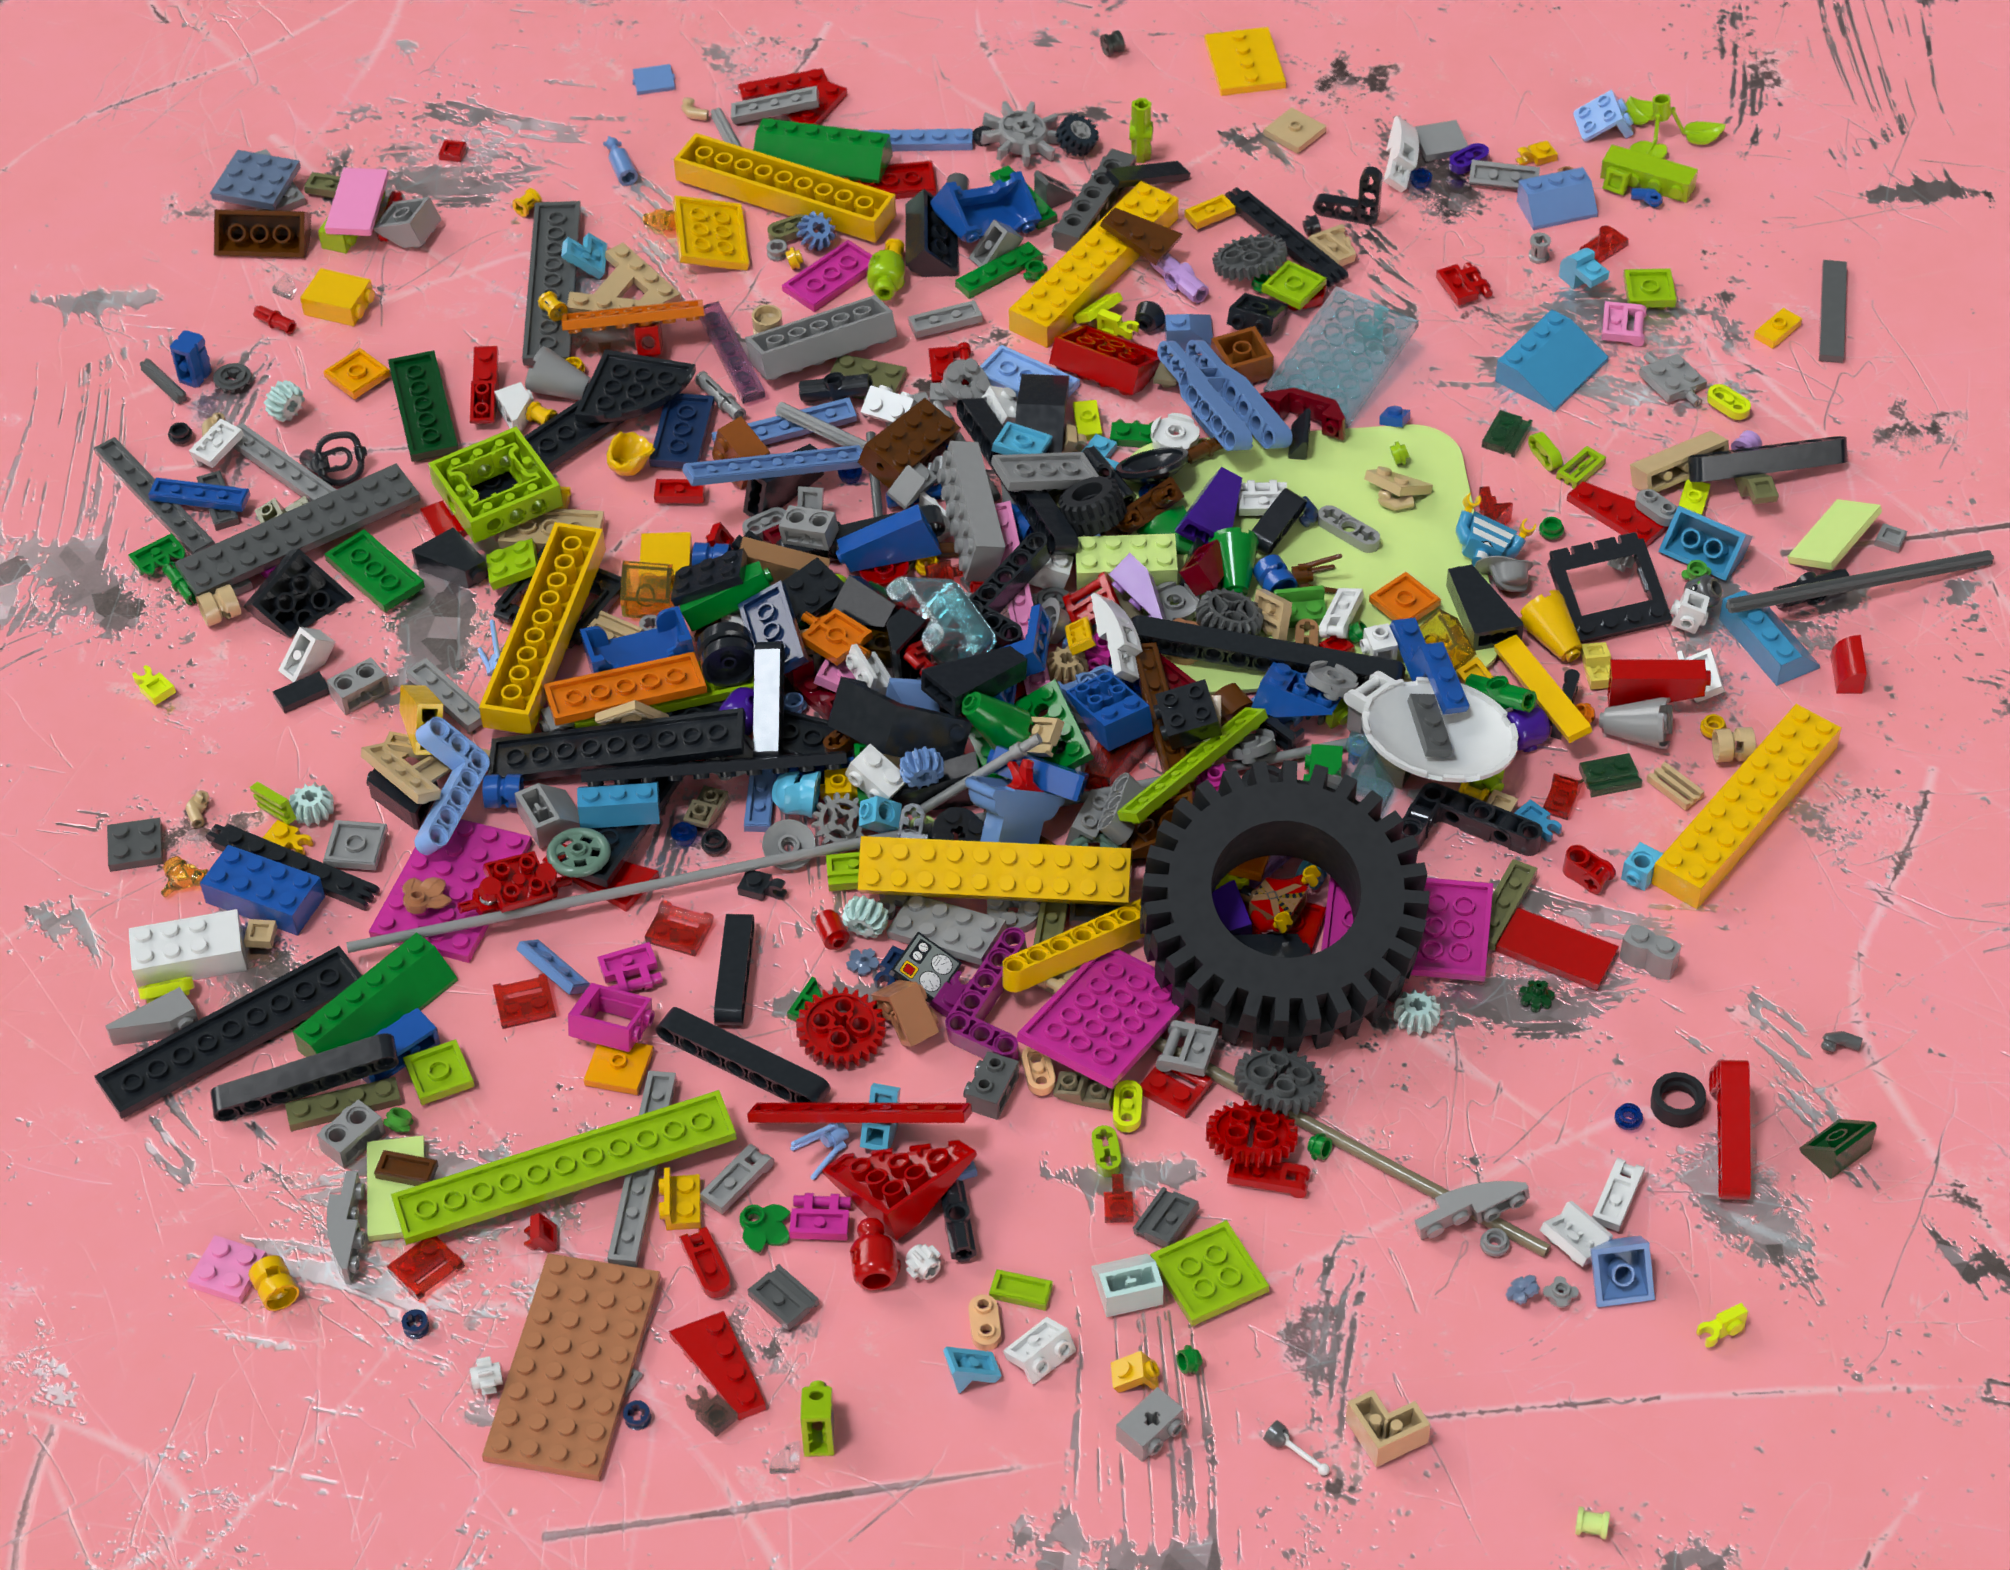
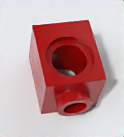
[634,322,663,358]

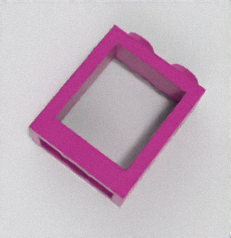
[568,983,655,1052]

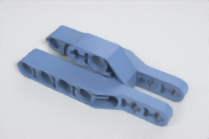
[1157,340,1292,451]

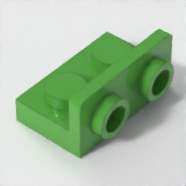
[1274,585,1327,628]

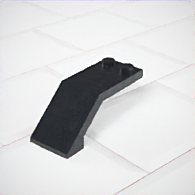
[1015,374,1070,453]
[827,676,972,761]

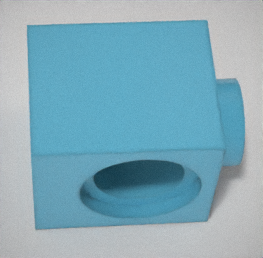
[859,796,902,833]
[1621,842,1663,891]

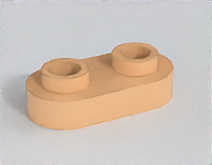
[1022,1046,1056,1096]
[968,1294,1001,1351]

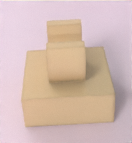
[1063,424,1087,453]

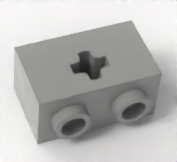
[1116,1387,1184,1462]

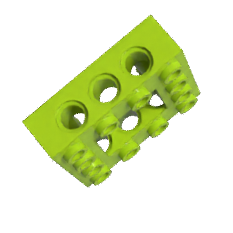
[428,426,563,544]

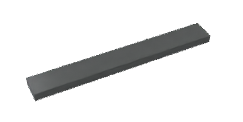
[94,437,215,554]

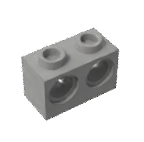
[779,505,839,551]
[327,657,390,715]
[317,1099,385,1169]

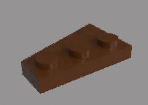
[1100,207,1183,266]

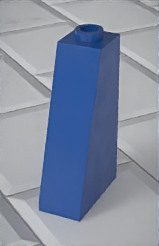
[836,504,942,572]
[986,745,1089,802]

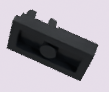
[1258,714,1305,751]

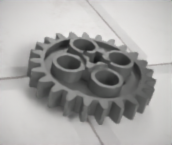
[1212,233,1288,281]
[1234,1046,1326,1115]

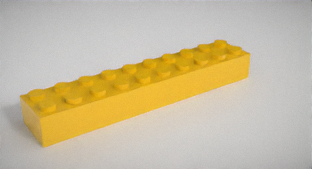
[674,133,896,243]
[1009,181,1179,348]
[479,522,606,734]
[1651,704,1842,909]
[858,836,1132,906]

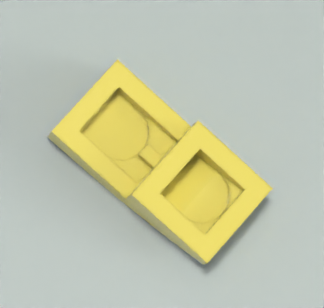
[1581,642,1611,690]

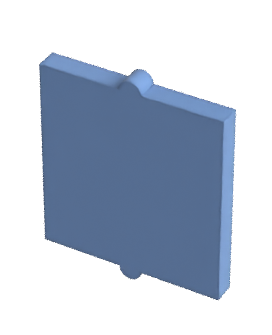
[632,64,675,95]

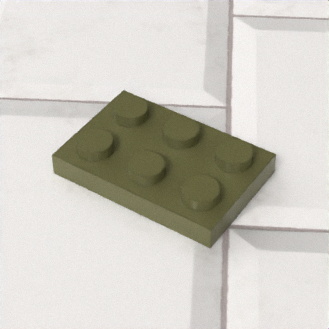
[830,355,907,400]

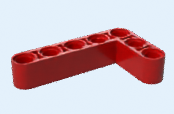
[1709,1060,1751,1200]

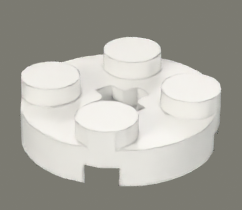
[1151,413,1199,449]

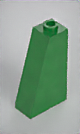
[679,561,774,632]

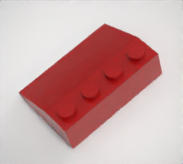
[1049,324,1161,396]

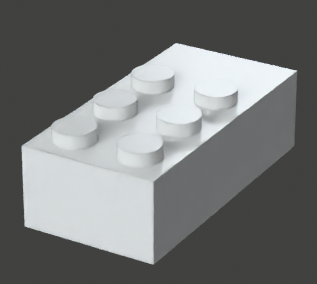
[128,909,247,988]

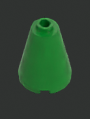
[1208,527,1259,596]
[962,692,1033,750]

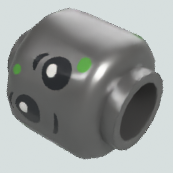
[1684,575,1722,609]

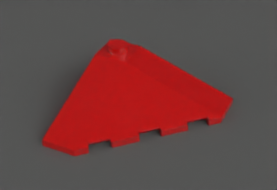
[822,1140,977,1241]

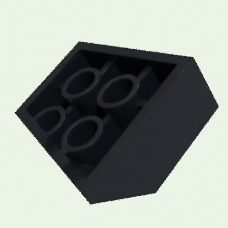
[243,548,354,638]

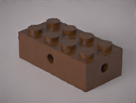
[858,398,961,489]

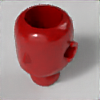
[850,1217,901,1291]

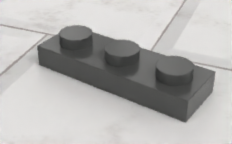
[1407,694,1453,757]

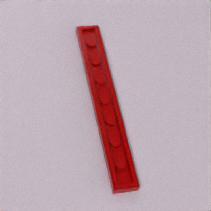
[747,1103,972,1123]

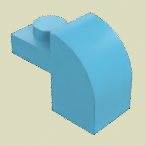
[1559,248,1610,289]
[860,1083,901,1150]

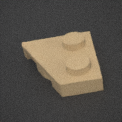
[1308,224,1356,266]
[1364,466,1433,496]
[1254,589,1292,641]

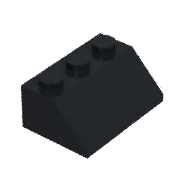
[886,608,931,679]

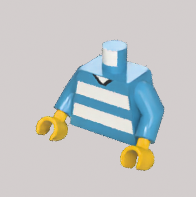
[1455,492,1536,567]

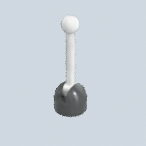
[1263,1420,1330,1476]

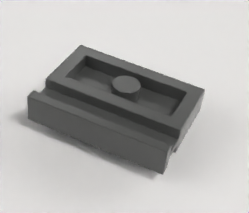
[1133,1187,1200,1247]
[748,1264,819,1330]

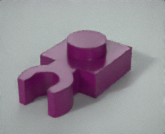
[929,971,971,1017]

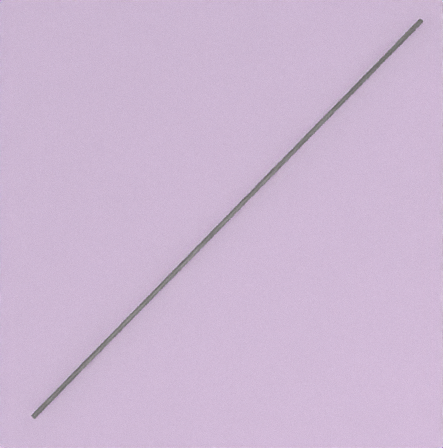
[346,702,1540,953]

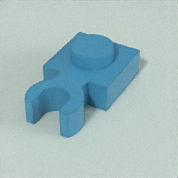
[1514,799,1562,842]

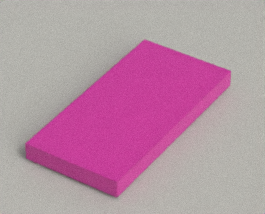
[782,240,872,312]

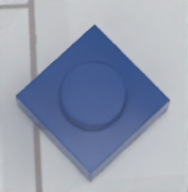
[1379,406,1410,427]

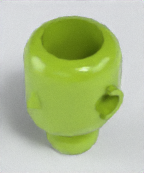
[867,250,905,301]

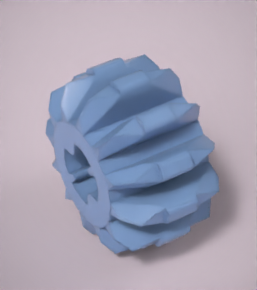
[796,211,835,251]
[899,746,944,789]

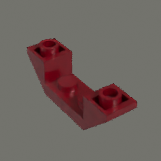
[1260,388,1345,440]
[785,654,836,720]

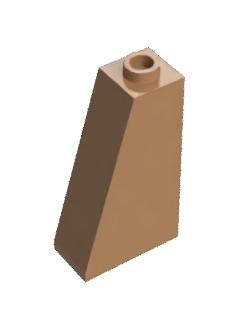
[739,536,833,585]

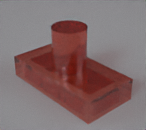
[1580,225,1629,263]

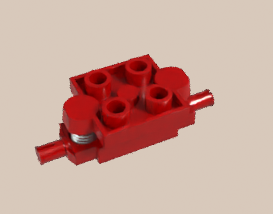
[457,851,572,915]

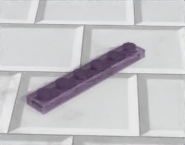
[700,301,765,404]

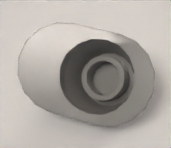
[1475,556,1533,592]
[1042,597,1070,644]

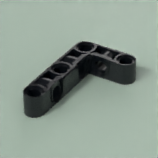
[1401,783,1543,856]

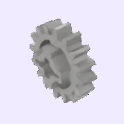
[811,792,868,845]

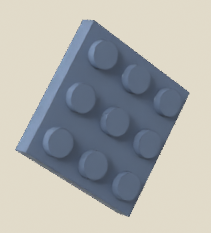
[210,150,301,211]

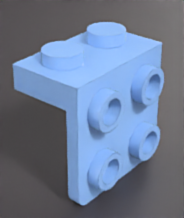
[1573,89,1634,142]

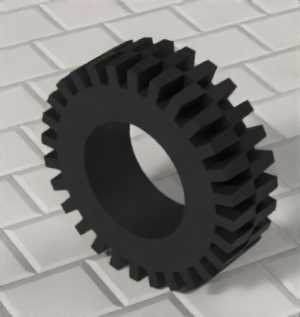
[1140,760,1429,1053]

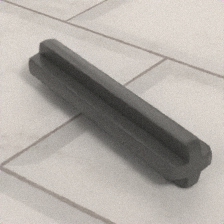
[140,359,187,404]

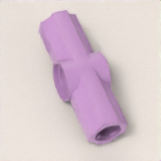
[1150,253,1209,304]

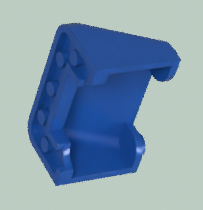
[930,171,1042,243]
[580,606,694,673]

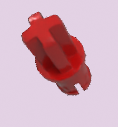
[253,305,297,334]

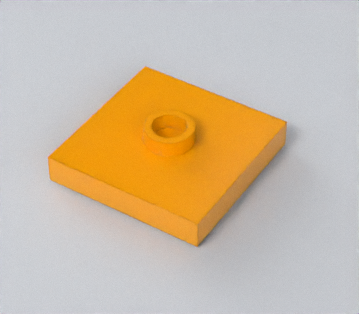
[323,348,391,399]
[584,1043,654,1095]

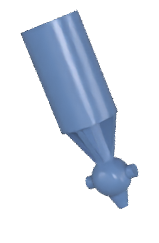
[603,136,638,186]

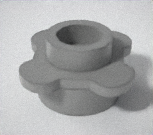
[1543,1276,1579,1308]

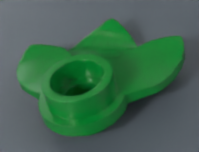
[739,1204,790,1253]

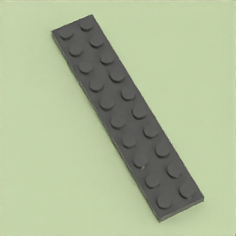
[522,201,581,365]
[175,463,421,597]

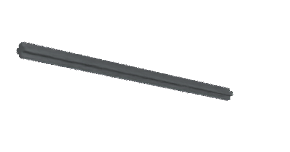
[1726,550,1994,613]

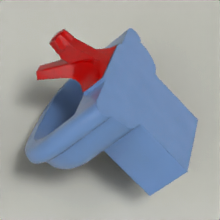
[965,759,1065,844]

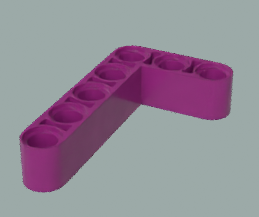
[945,927,1027,1061]

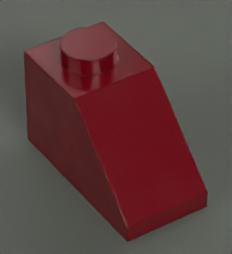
[1179,539,1224,597]

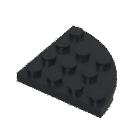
[574,349,696,423]

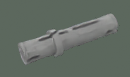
[695,371,746,420]

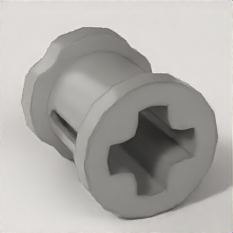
[1528,233,1551,264]

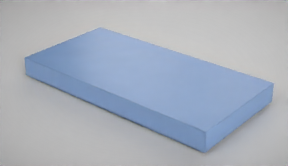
[980,345,1080,398]

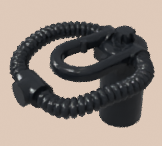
[299,431,367,487]

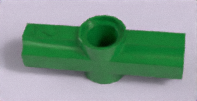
[1465,673,1537,713]

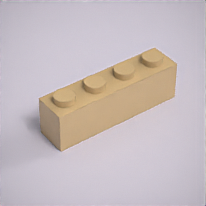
[1630,431,1729,492]

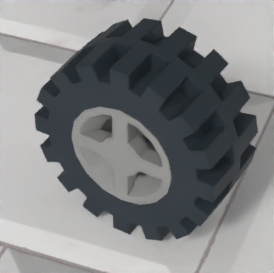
[1055,114,1099,157]

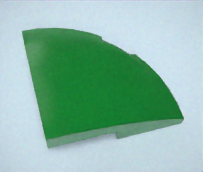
[1137,505,1193,555]

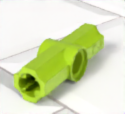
[1129,98,1153,163]

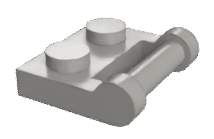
[1155,1020,1219,1076]

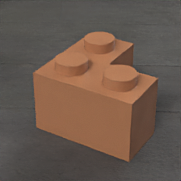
[870,980,939,1047]

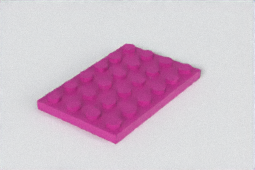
[369,819,532,963]
[1321,876,1493,982]
[1017,949,1184,1089]

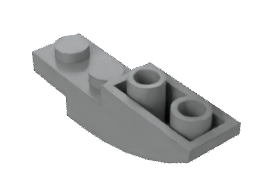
[327,1171,365,1284]
[1414,1181,1530,1240]

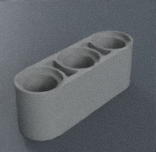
[1097,773,1145,846]

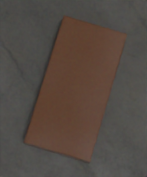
[374,1150,439,1186]

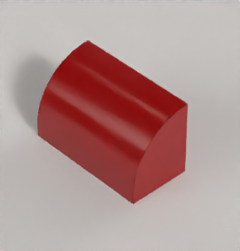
[1830,635,1867,694]

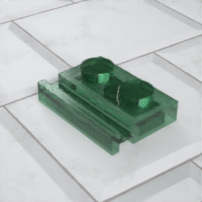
[1482,410,1533,458]
[1579,753,1642,798]

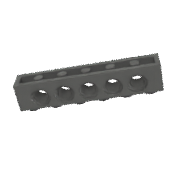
[1051,148,1136,252]

